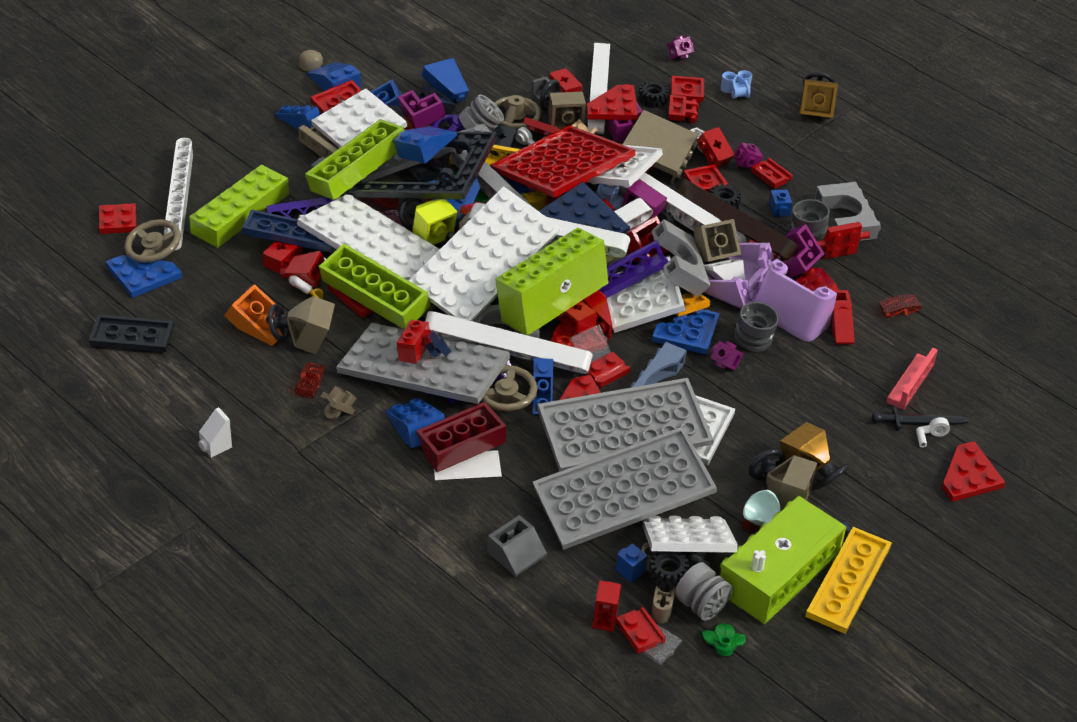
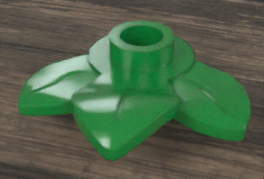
[702,623,746,656]

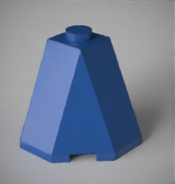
[421,58,469,102]

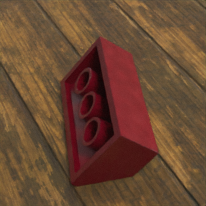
[416,402,506,472]

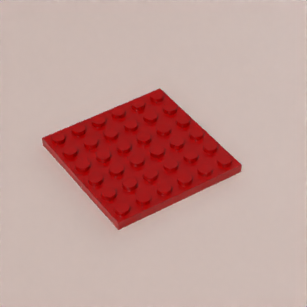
[490,125,636,198]

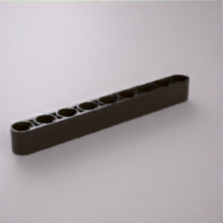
[675,179,798,261]

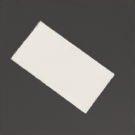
[434,450,502,480]

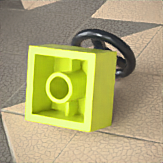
[399,198,458,245]

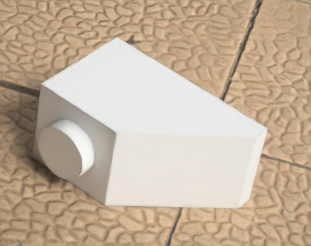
[704,259,745,280]
[198,407,232,458]

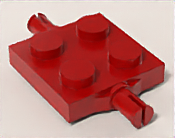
[817,222,870,259]

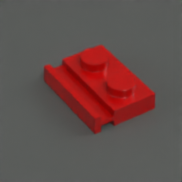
[751,158,793,189]
[585,352,630,388]
[616,607,666,654]

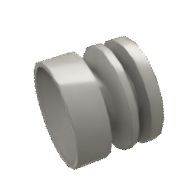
[459,94,504,132]
[675,562,733,621]

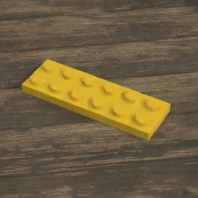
[805,527,892,634]

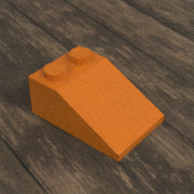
[224,284,282,346]

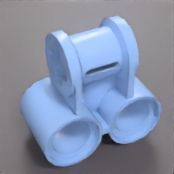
[720,70,752,99]
[595,184,624,211]

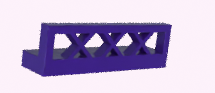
[265,197,336,218]
[599,240,669,298]

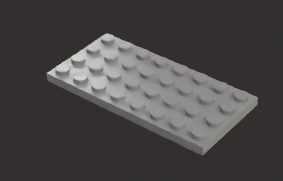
[337,323,510,404]
[537,378,713,472]
[532,427,717,550]

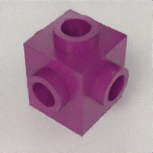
[667,35,694,60]
[734,142,763,169]
[710,341,744,370]

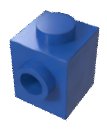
[769,190,792,217]
[616,543,648,583]

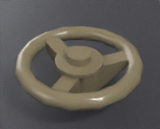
[494,95,542,130]
[124,219,181,263]
[481,365,538,412]

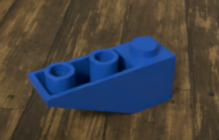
[275,105,320,130]
[532,358,553,415]

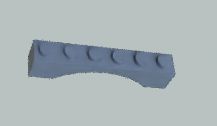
[630,342,687,388]

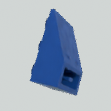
[385,398,445,448]

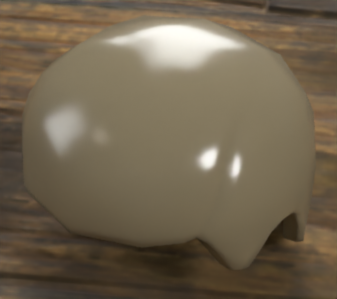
[298,50,323,72]

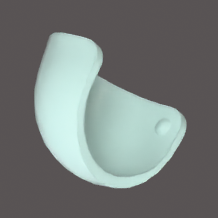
[743,490,780,526]

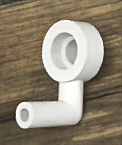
[515,127,535,145]
[916,417,950,448]

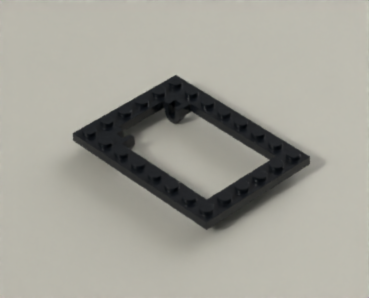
[340,131,498,200]

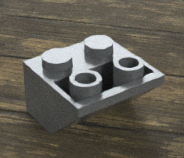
[487,515,547,577]

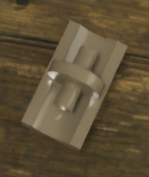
[320,386,357,419]

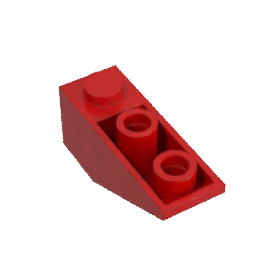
[582,290,613,339]
[831,290,855,344]

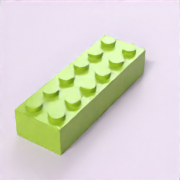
[305,119,404,200]
[189,164,289,248]
[319,243,431,330]

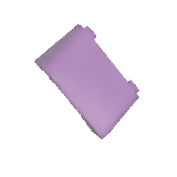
[703,243,775,309]
[754,259,837,342]

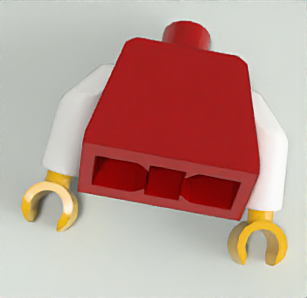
[280,251,326,299]

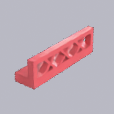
[886,348,938,410]

